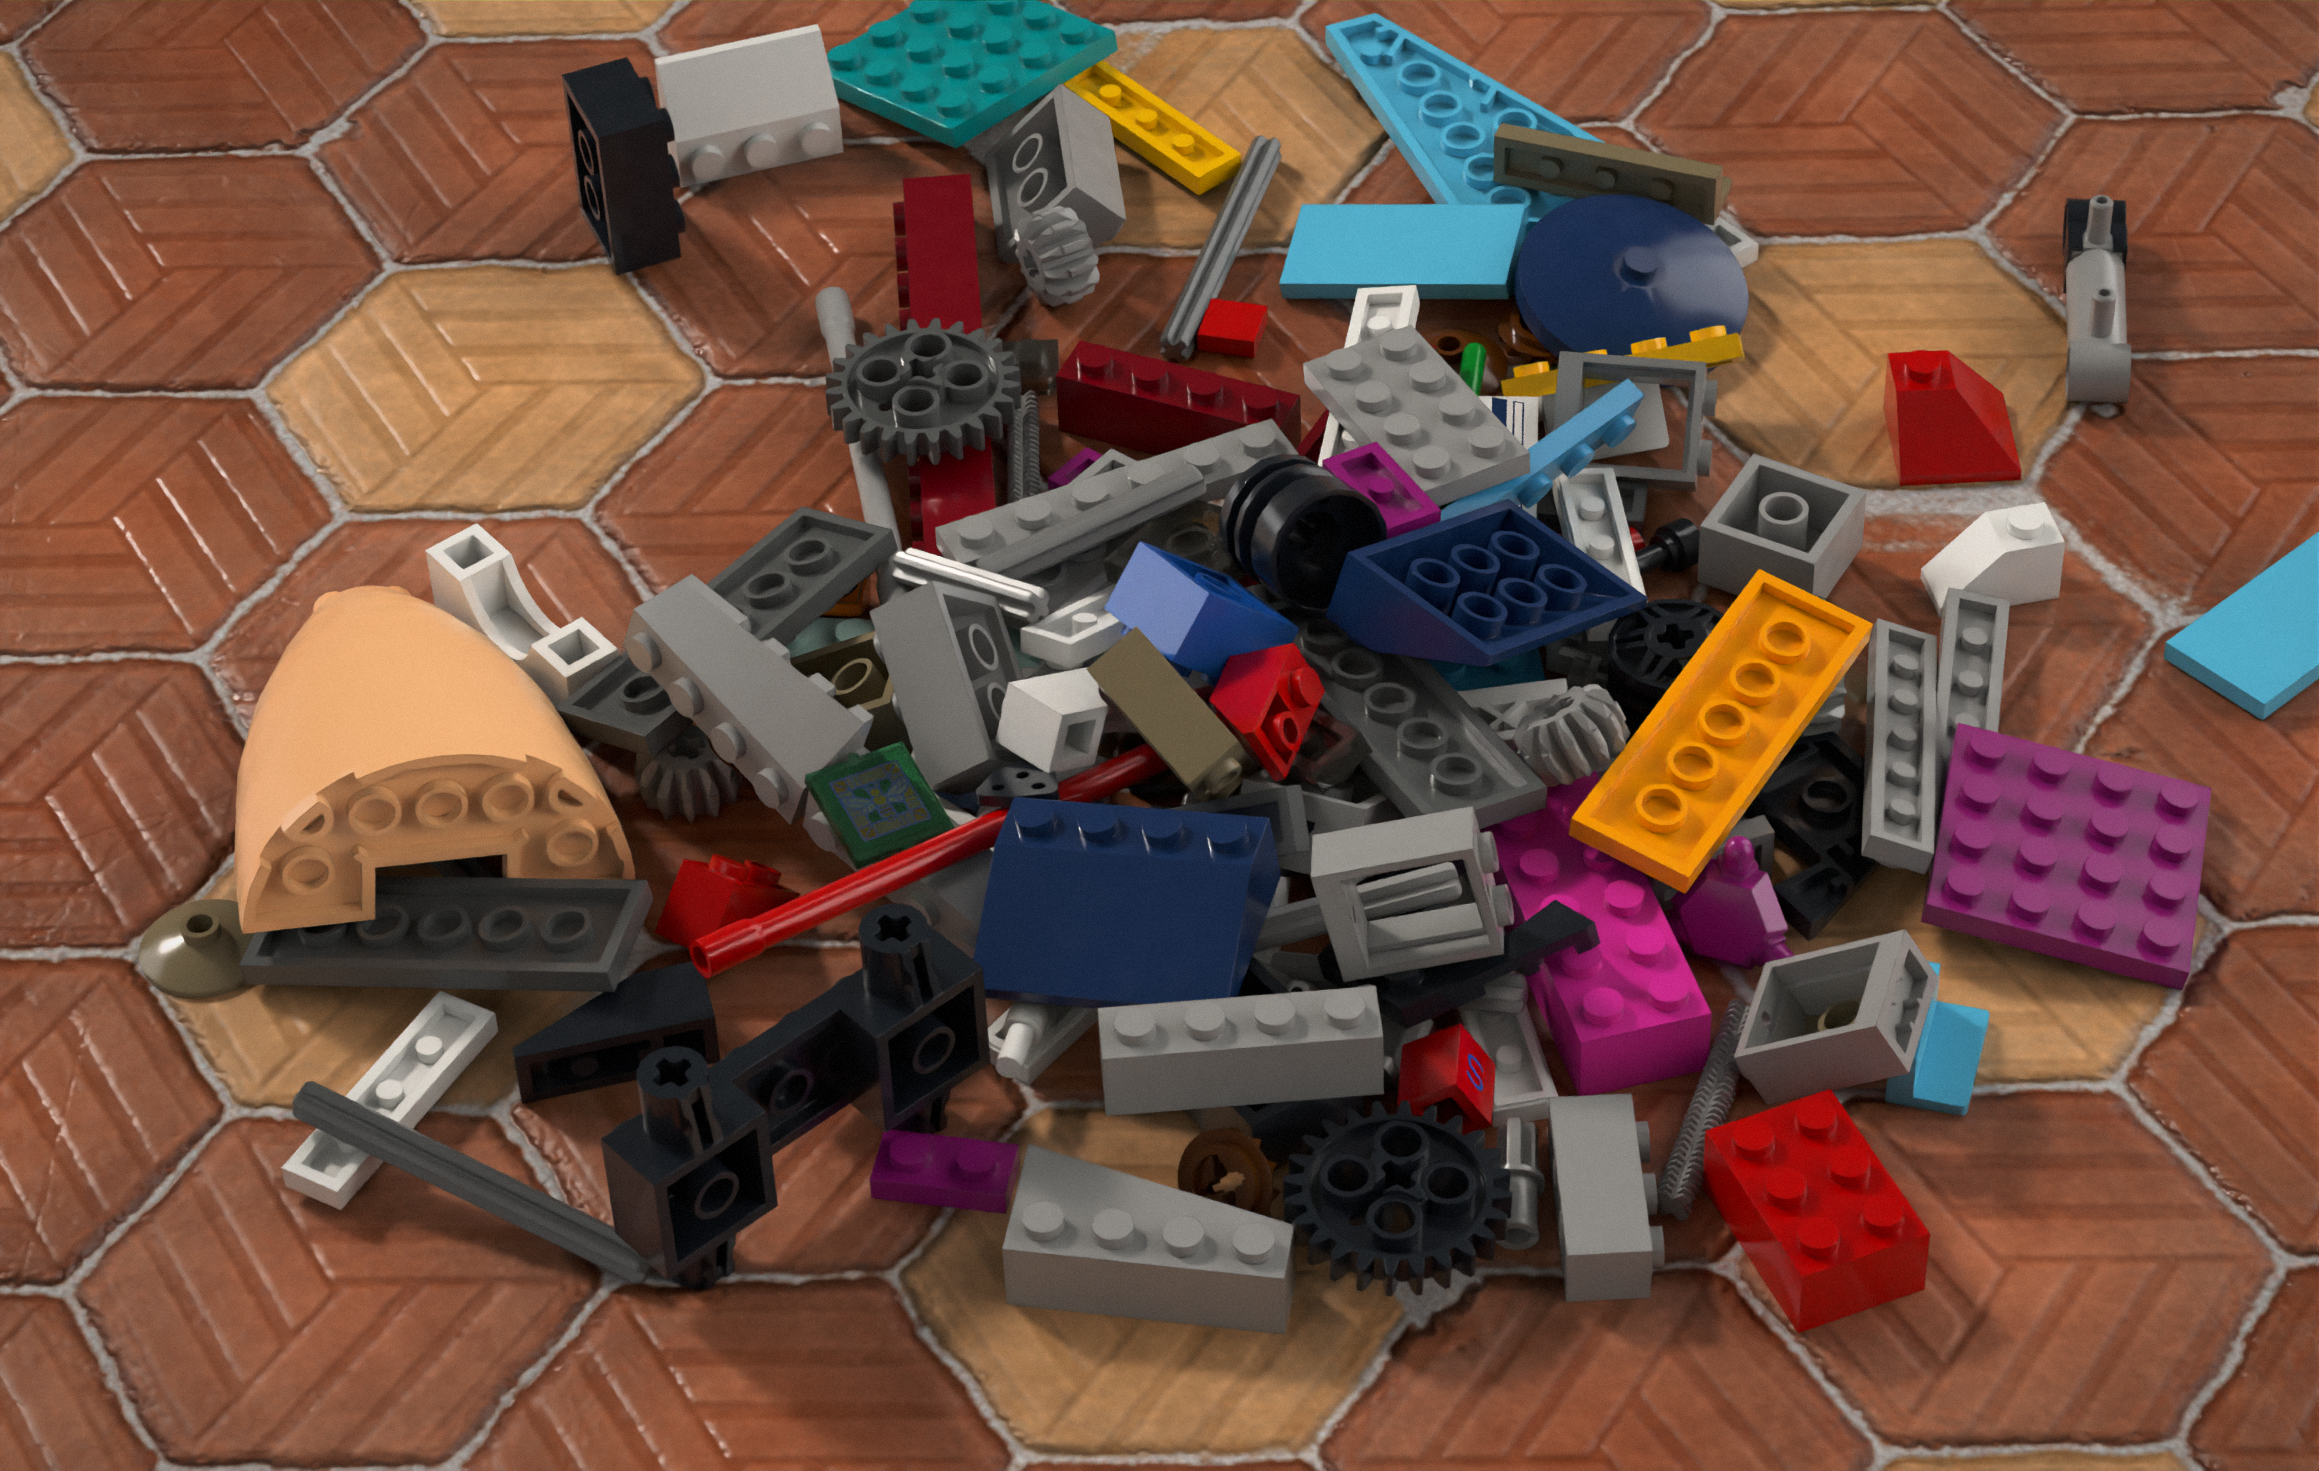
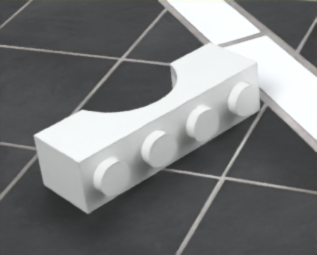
[425,523,619,708]
[995,667,1217,773]

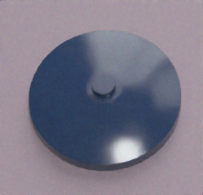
[1514,194,1749,388]

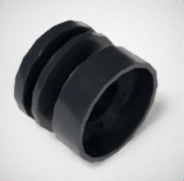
[1219,453,1387,615]
[1606,599,1724,745]

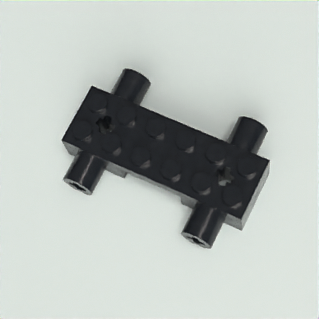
[601,903,990,1290]

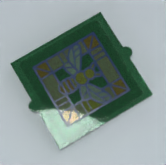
[804,741,955,869]

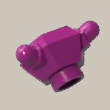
[1666,836,1795,971]

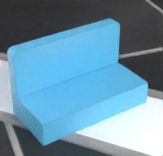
[1885,961,1990,1116]

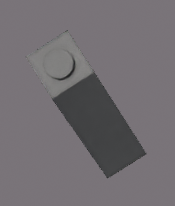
[512,961,721,1104]

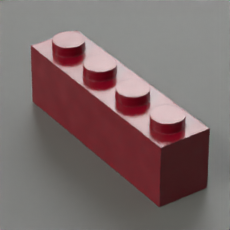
[1056,340,1301,456]

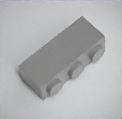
[1547,1093,1665,1302]

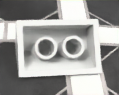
[654,24,843,188]

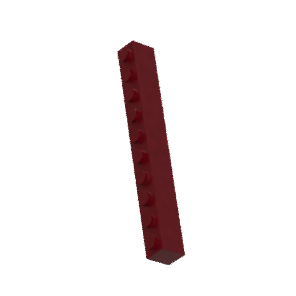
[893,174,996,557]

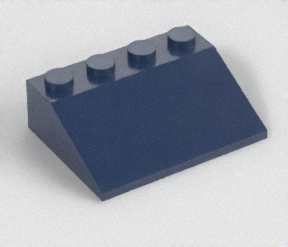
[1325,499,1648,667]
[973,797,1281,1009]

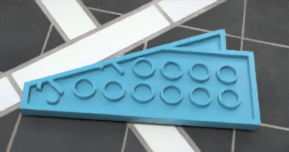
[1325,13,1605,295]

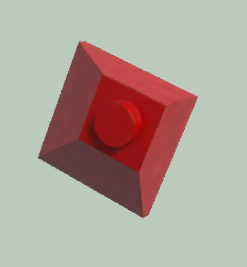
[1883,350,2022,486]

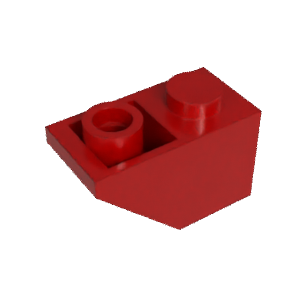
[1209,643,1325,781]
[655,854,800,949]

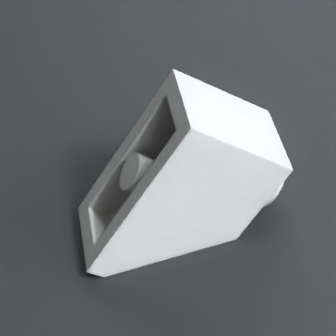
[1920,502,2065,618]

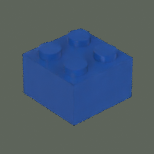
[1104,541,1300,687]

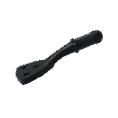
[976,759,1060,808]

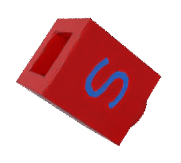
[1397,1023,1496,1136]

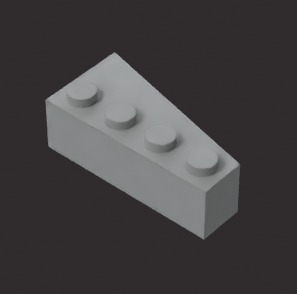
[1002,1144,1296,1334]

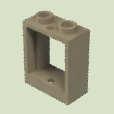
[1086,626,1258,803]

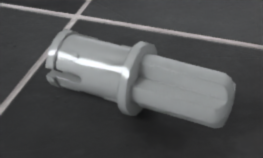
[1496,1117,1545,1250]

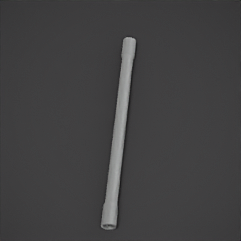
[815,287,914,606]

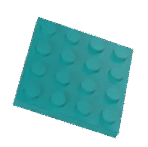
[827,0,1118,148]

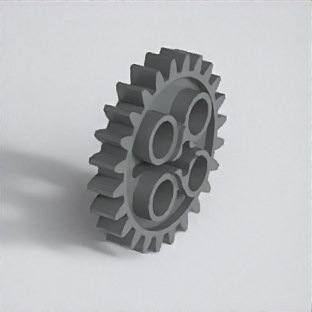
[825,318,1022,466]

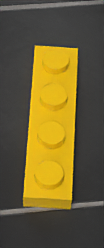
[1062,60,1241,195]
[1501,325,1745,397]

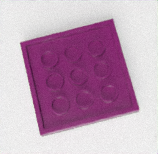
[1921,723,2212,990]

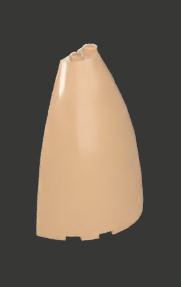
[234,586,635,934]

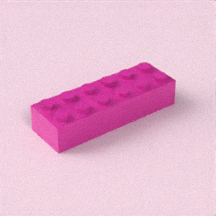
[1480,755,1712,1096]

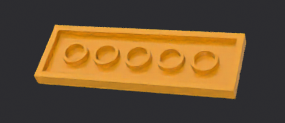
[1568,569,1873,894]

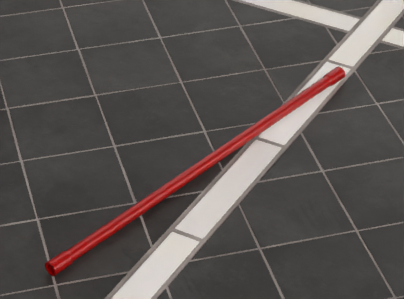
[689,527,1645,978]

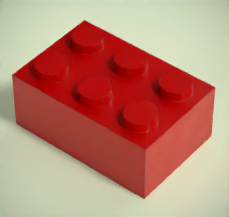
[1702,1089,1930,1333]

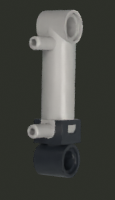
[2062,195,2131,403]

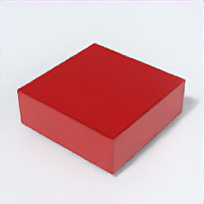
[1197,298,1268,358]

